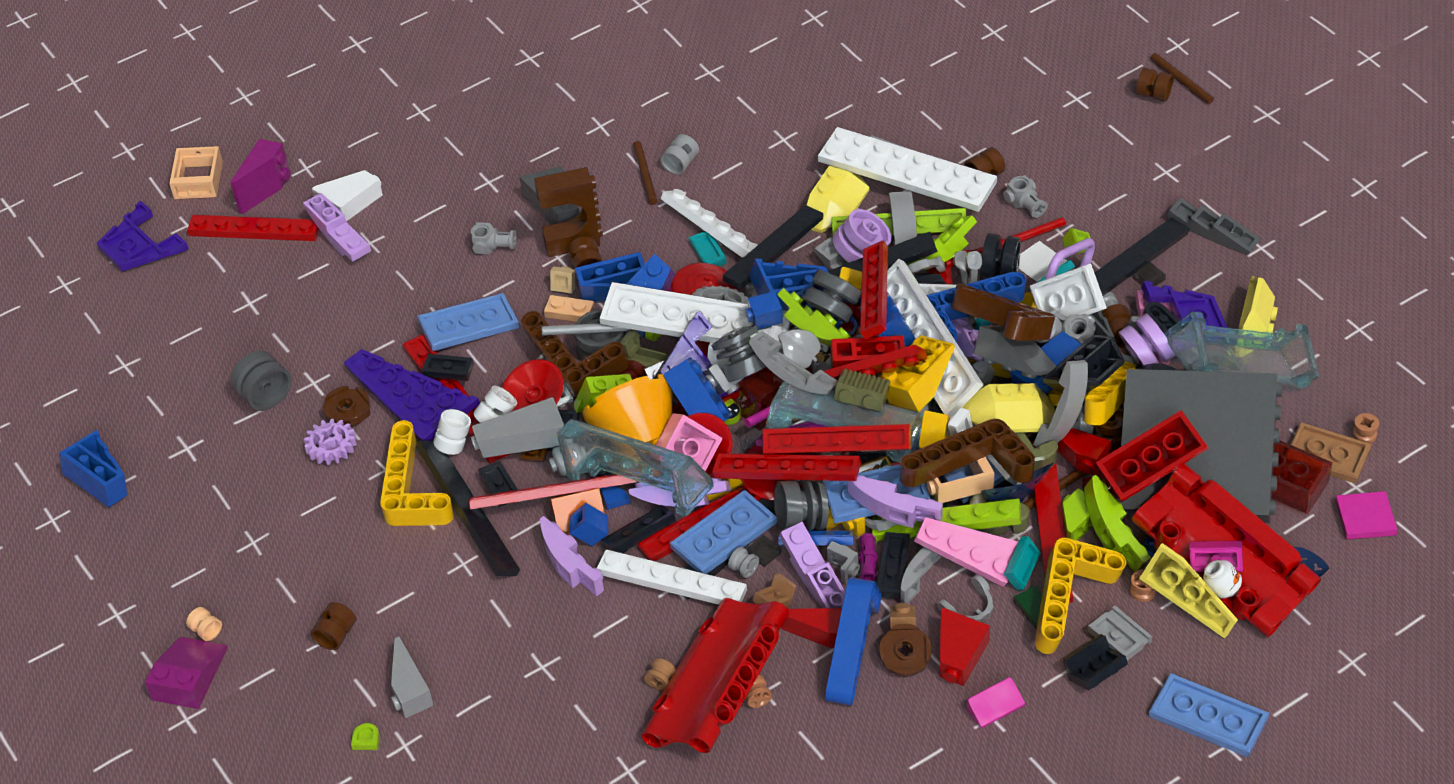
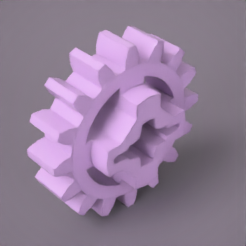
[304,419,357,465]

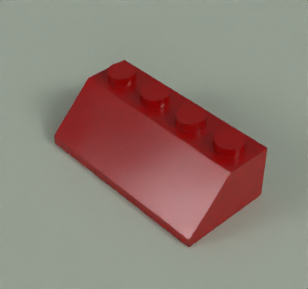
[1096,410,1209,502]

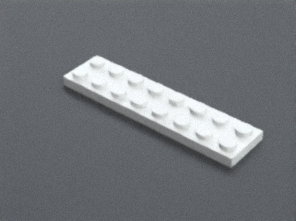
[818,127,997,212]
[887,259,983,418]
[600,282,792,354]

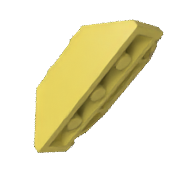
[807,166,869,233]
[1233,276,1278,359]
[962,383,1055,433]

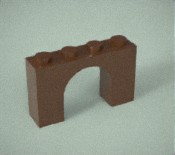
[534,167,603,257]

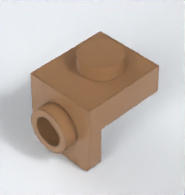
[753,573,796,607]
[890,603,916,629]

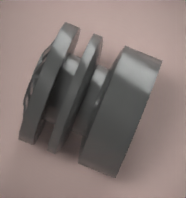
[711,325,767,382]
[774,480,829,532]

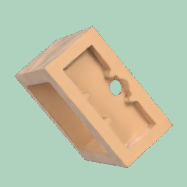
[169,146,223,199]
[926,457,994,503]

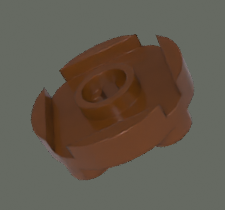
[322,386,371,426]
[879,624,931,677]

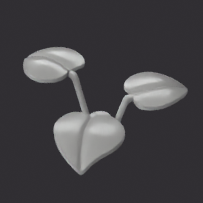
[778,329,864,427]

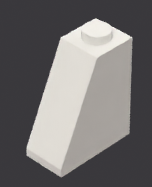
[312,170,383,221]

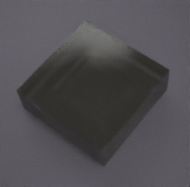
[1133,262,1166,286]
[746,535,782,567]

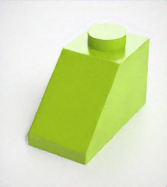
[1061,488,1093,541]

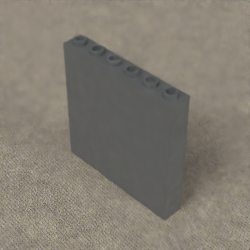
[1117,369,1282,523]

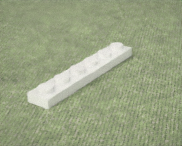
[661,189,758,258]
[597,550,747,605]

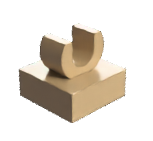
[551,266,575,294]

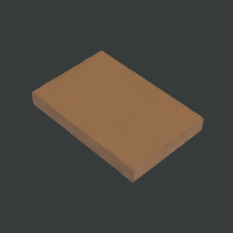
[1285,422,1372,484]

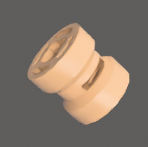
[186,607,222,641]

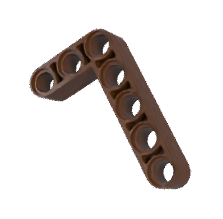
[951,284,1055,341]
[521,311,630,397]
[900,418,1035,487]

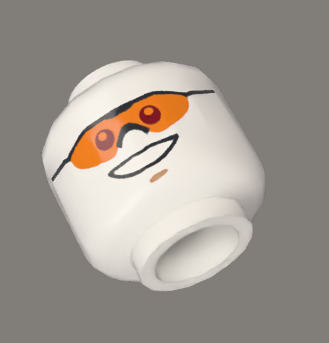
[1203,560,1242,598]

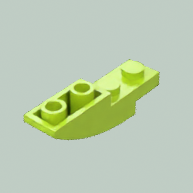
[906,215,977,271]
[777,288,851,347]
[1084,475,1151,572]

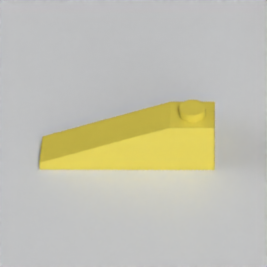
[1139,543,1238,638]

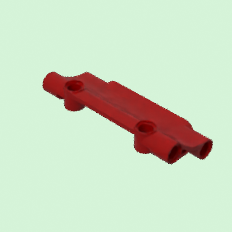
[1132,464,1321,638]
[641,598,789,753]

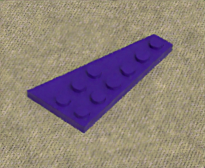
[343,349,480,441]

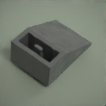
[974,325,1056,378]

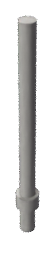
[541,323,639,335]

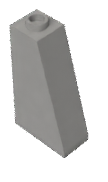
[471,397,570,458]

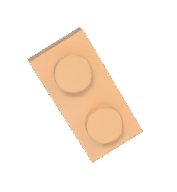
[544,295,595,322]

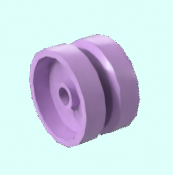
[833,209,891,262]
[1118,313,1176,367]

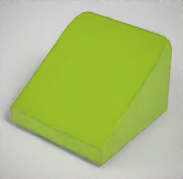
[1062,228,1091,254]

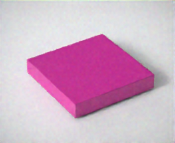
[1335,491,1397,540]

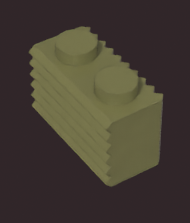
[834,368,890,412]

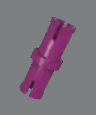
[858,533,878,581]

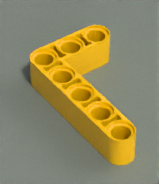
[1084,362,1136,425]
[381,420,454,526]
[1035,538,1126,654]

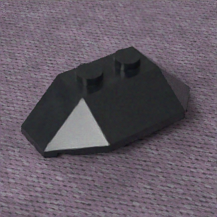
[1043,334,1124,393]

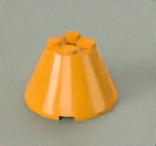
[582,374,673,463]

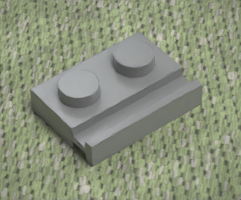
[1088,606,1152,661]

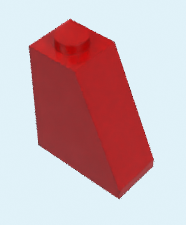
[940,608,990,686]

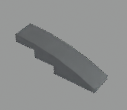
[1166,197,1261,255]

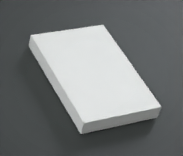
[1030,264,1107,317]

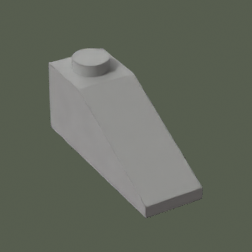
[390,637,434,719]

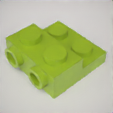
[574,374,632,413]

